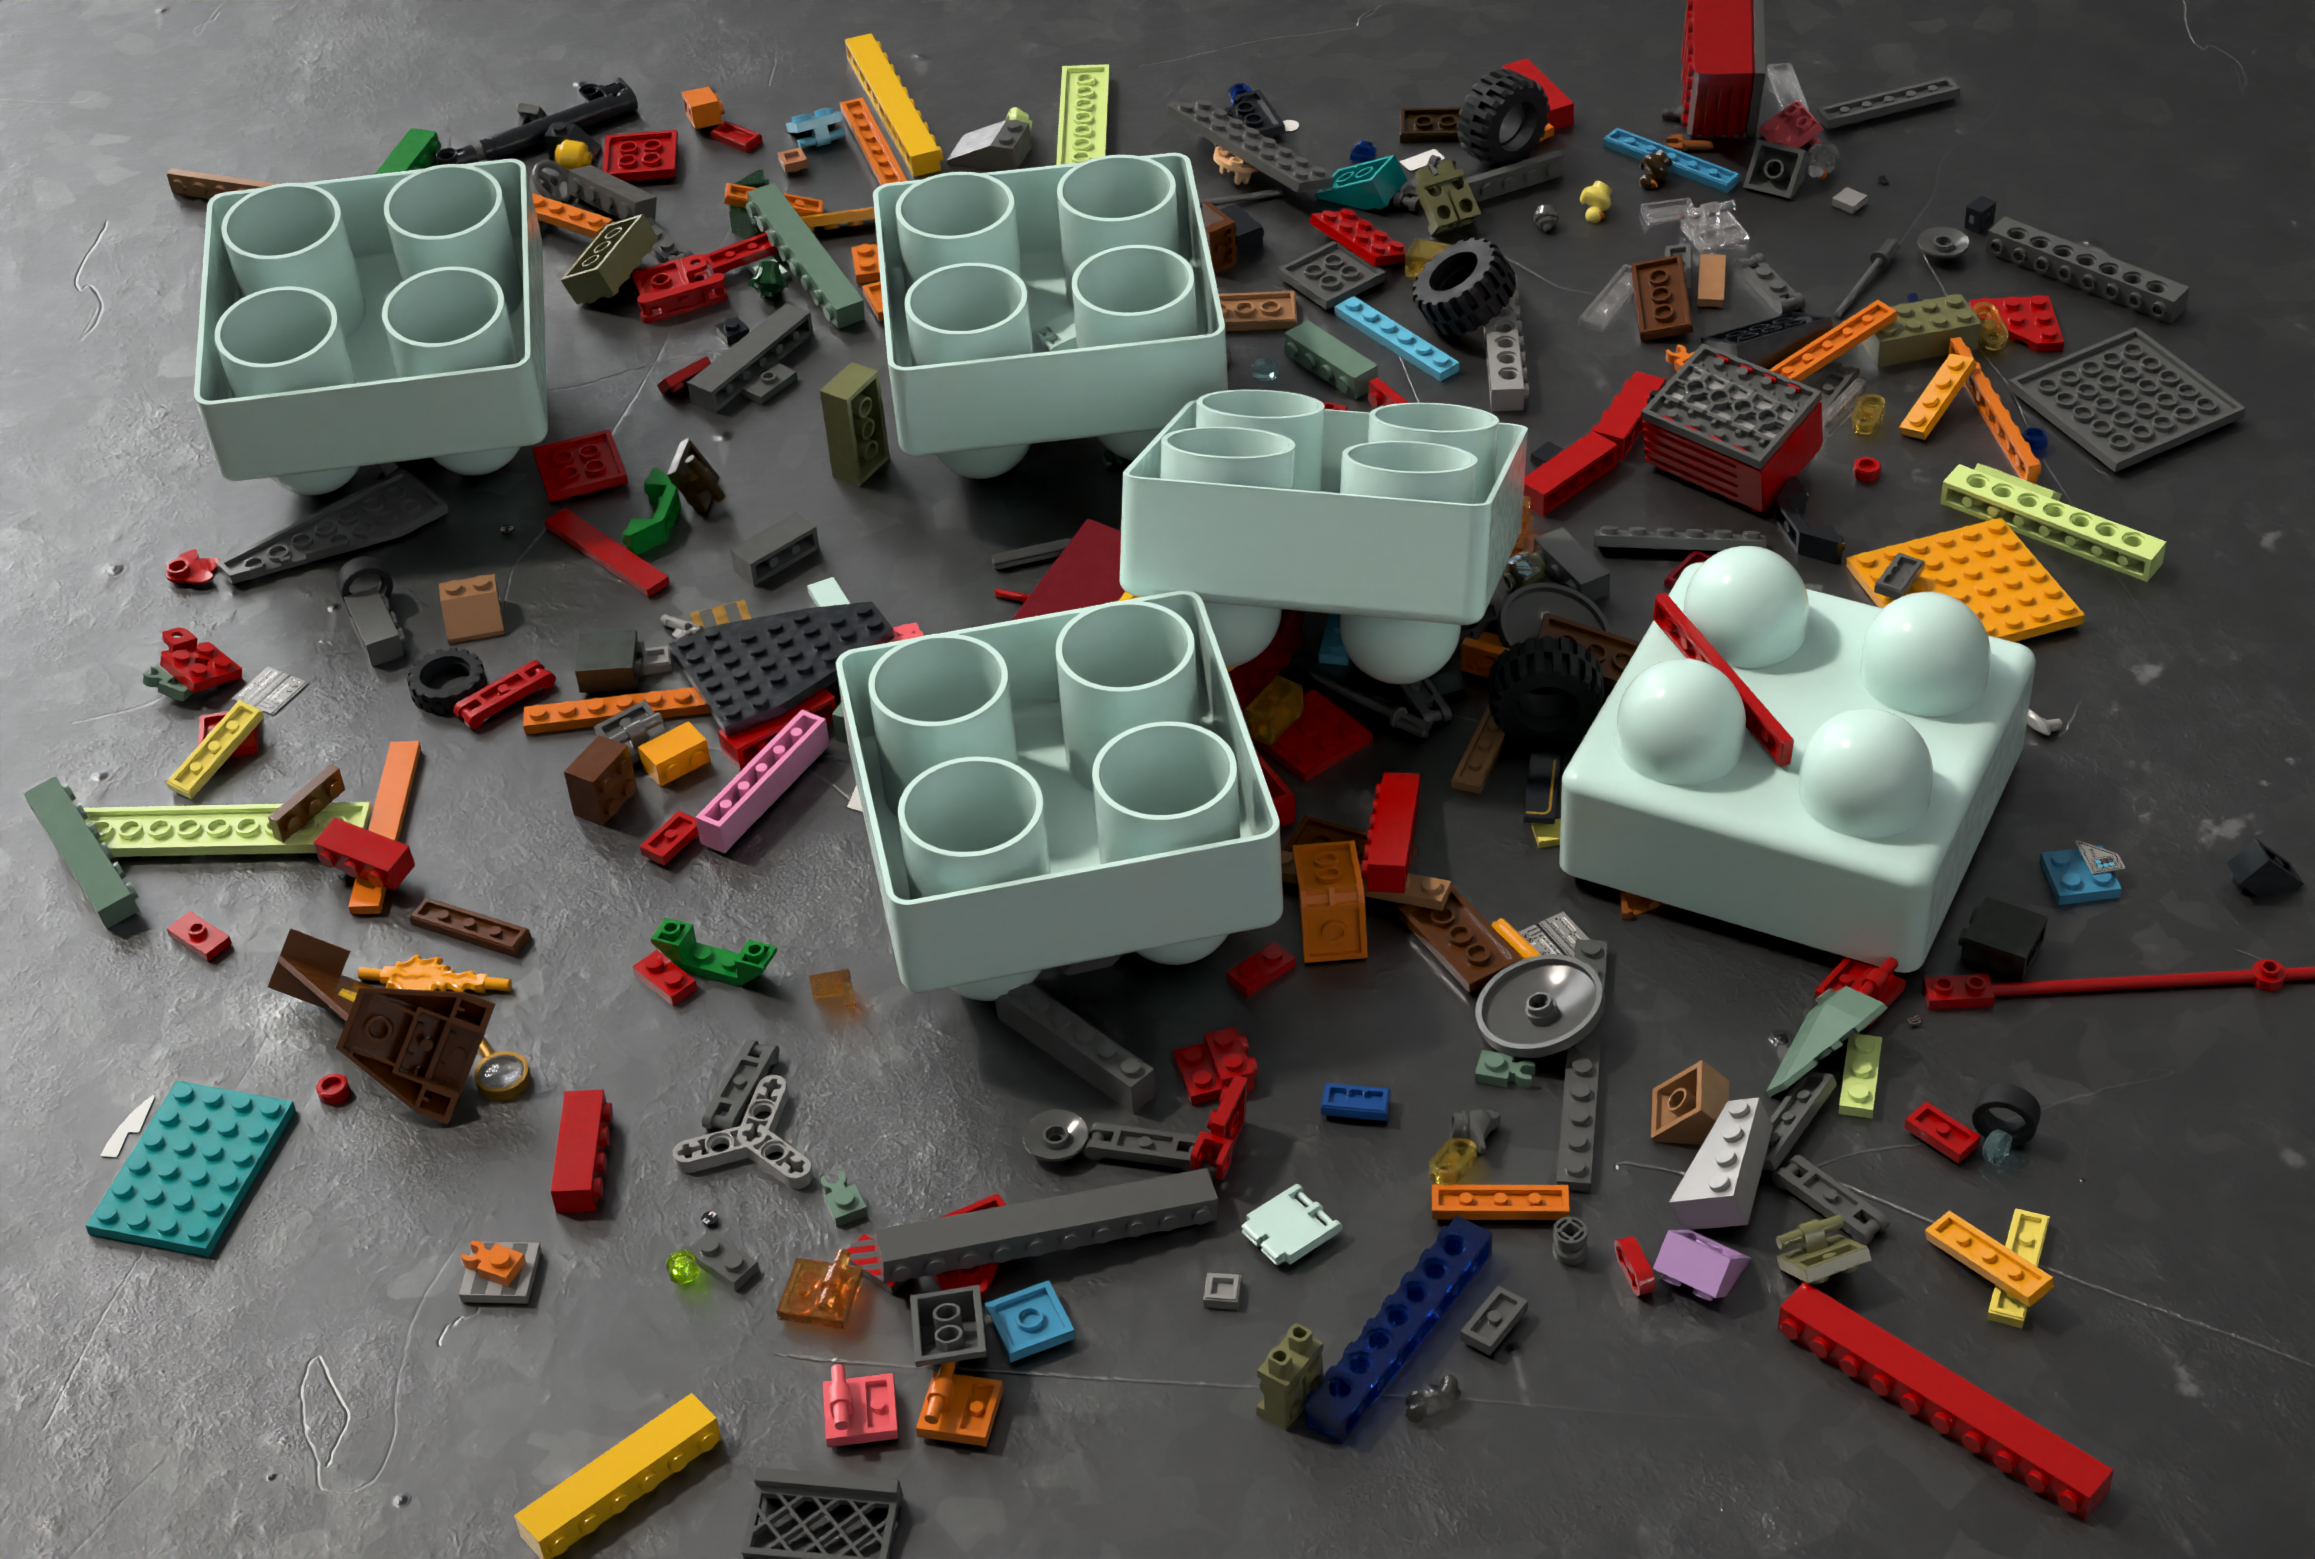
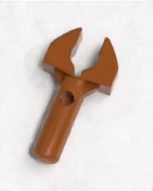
[1666,134,1713,152]

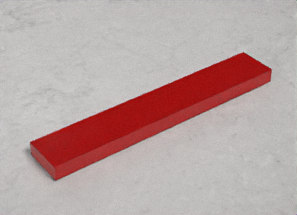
[544,508,670,597]

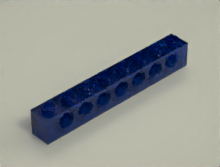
[1303,1216,1492,1444]

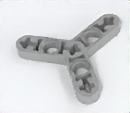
[673,1075,813,1189]

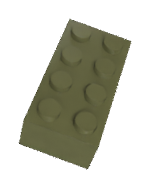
[561,214,659,305]
[1861,294,1981,368]
[820,362,890,487]

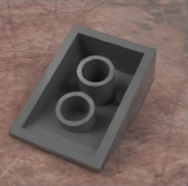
[947,120,1031,171]
[910,1285,987,1367]

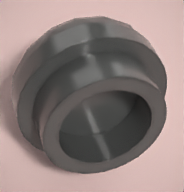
[1533,205,1559,232]

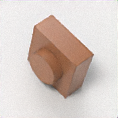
[778,147,808,173]

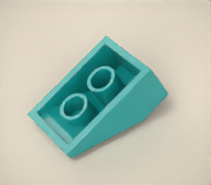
[1315,155,1408,210]

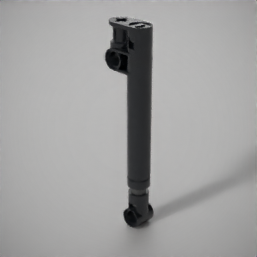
[436,77,638,165]

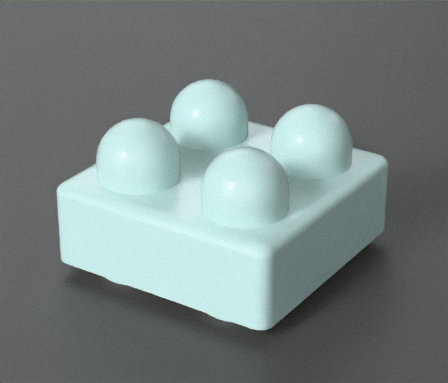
[873,153,1228,479]
[194,159,548,495]
[1120,390,1528,684]
[1559,546,2036,973]
[836,591,1283,1001]

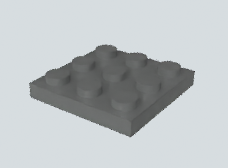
[1278,240,1386,310]

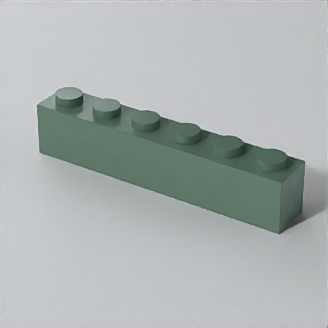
[23,776,140,929]

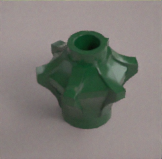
[748,261,788,299]

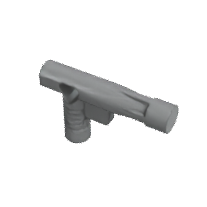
[660,614,705,641]

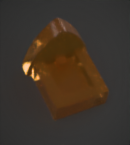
[809,969,856,1008]

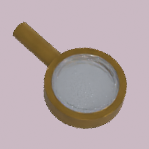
[474,1037,531,1100]

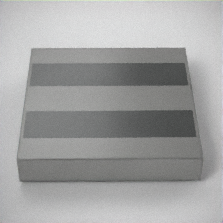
[459,1242,542,1304]

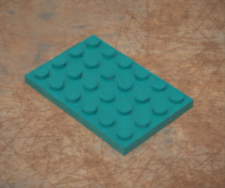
[85,1080,296,1257]

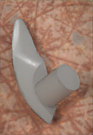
[2027,709,2062,735]

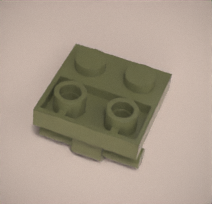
[1776,1214,1871,1284]

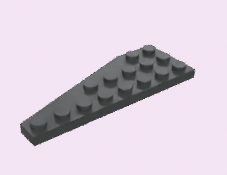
[216,468,448,584]

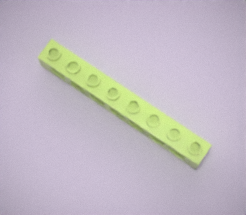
[1940,464,2167,582]

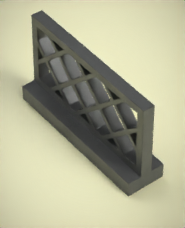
[741,1467,904,1559]

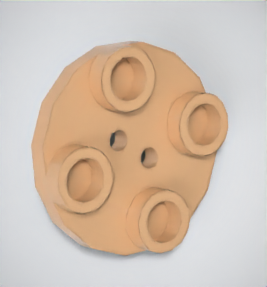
[1213,146,1259,185]

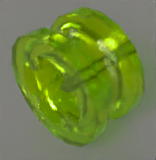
[665,1250,699,1284]

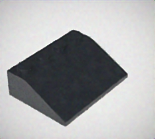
[1701,312,1833,370]

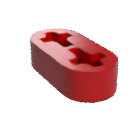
[1614,1236,1656,1296]

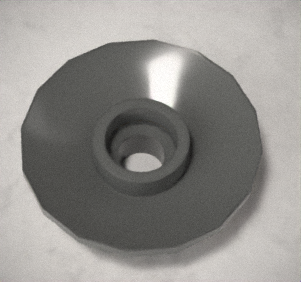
[1917,226,1970,258]
[1023,1109,1088,1161]

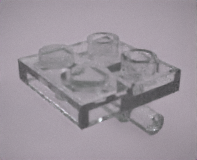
[1680,200,1749,254]

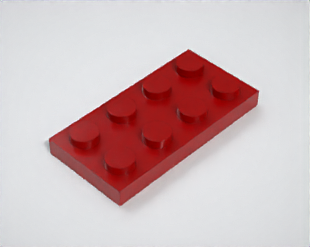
[1309,209,1413,266]

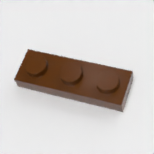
[268,764,345,843]

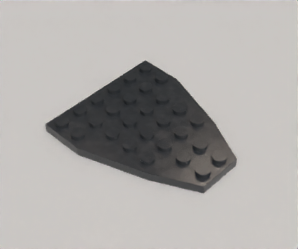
[668,601,895,736]

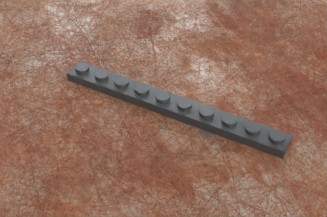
[1557,939,1608,1192]

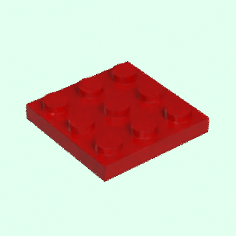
[602,130,678,181]
[532,429,628,502]
[1248,690,1372,783]

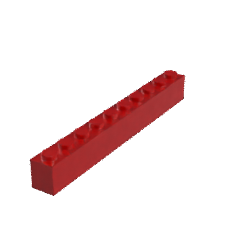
[1777,1281,2114,1520]

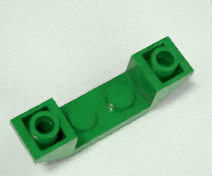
[622,467,681,555]
[651,917,777,987]

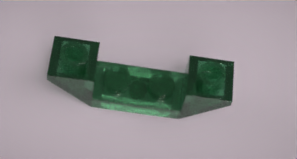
[729,170,769,240]

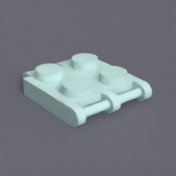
[1032,310,1077,352]
[1241,1184,1343,1265]

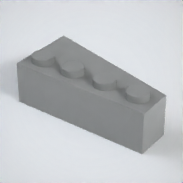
[1669,1098,1773,1230]

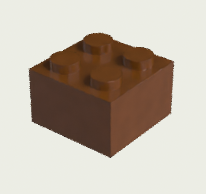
[564,735,637,826]

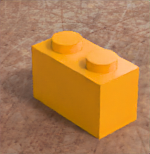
[638,721,711,787]

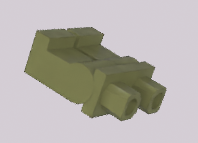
[1415,159,1481,236]
[1256,1323,1324,1431]

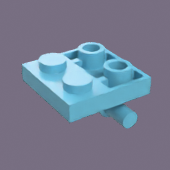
[786,108,846,149]

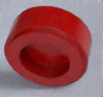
[1853,457,1881,482]
[316,1073,350,1105]

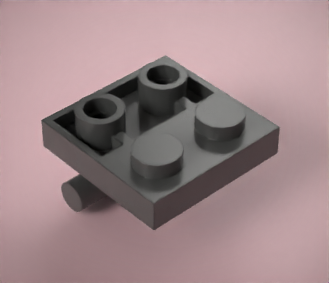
[594,700,668,765]

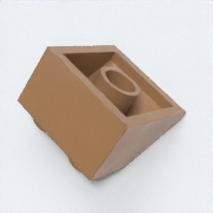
[439,574,505,644]
[1651,1060,1729,1145]

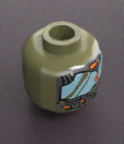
[1502,550,1546,589]

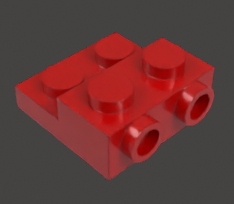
[1173,1026,1258,1105]

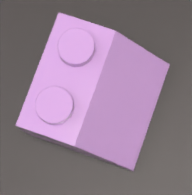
[1653,1229,1751,1301]

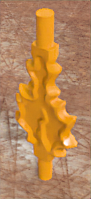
[358,955,512,993]

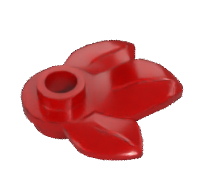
[165,549,220,584]

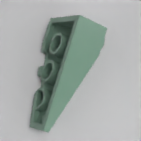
[1766,986,1887,1097]

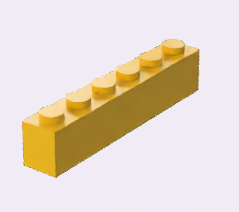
[514,1393,722,1559]

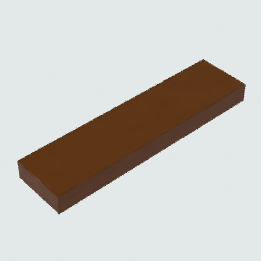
[409,897,531,957]

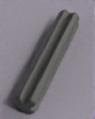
[992,538,1071,570]

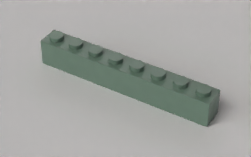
[746,183,865,329]

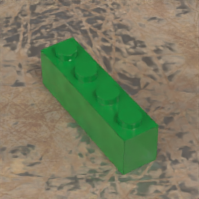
[374,128,441,175]

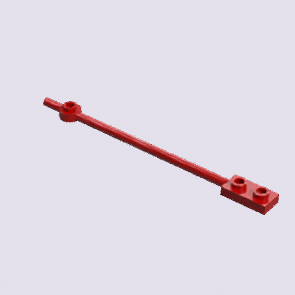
[1923,959,2315,1010]

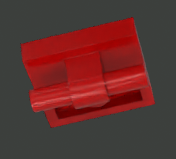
[1814,957,1905,1027]

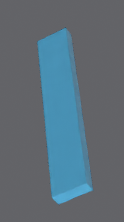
[1603,128,1741,193]

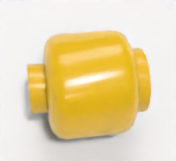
[555,140,592,172]

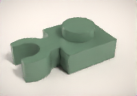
[143,666,193,701]
[1475,1050,1535,1088]
[821,1170,868,1227]

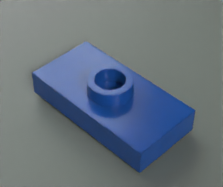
[1321,1083,1391,1121]

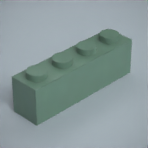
[1284,320,1378,400]

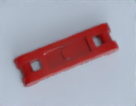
[637,273,728,324]
[453,660,556,729]

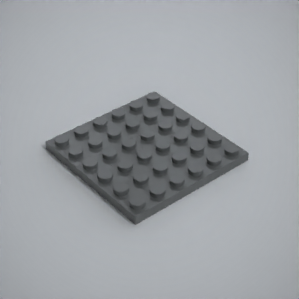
[2008,327,2246,472]

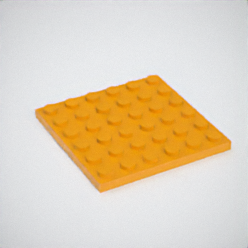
[1846,518,2085,642]

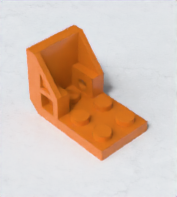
[1292,840,1368,963]

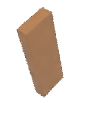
[1697,254,1726,308]

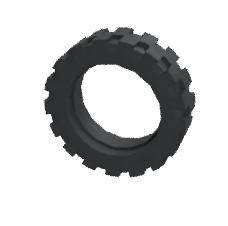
[407,648,487,714]

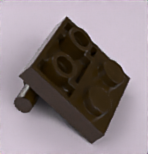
[667,438,726,514]

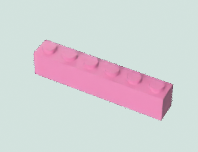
[695,710,830,853]

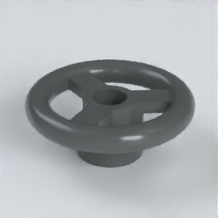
[532,161,573,204]

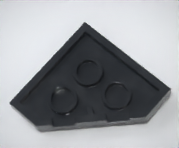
[1212,89,1285,147]

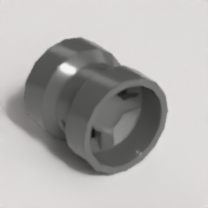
[1552,1217,1588,1265]

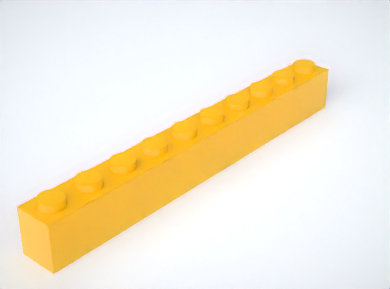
[845,33,943,177]

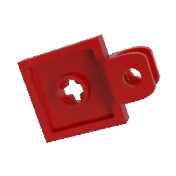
[631,254,709,296]
[160,627,242,693]
[1190,1075,1247,1180]

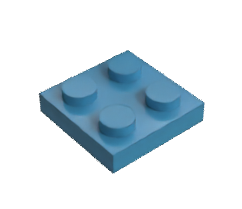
[2039,845,2121,905]
[984,1280,1076,1363]

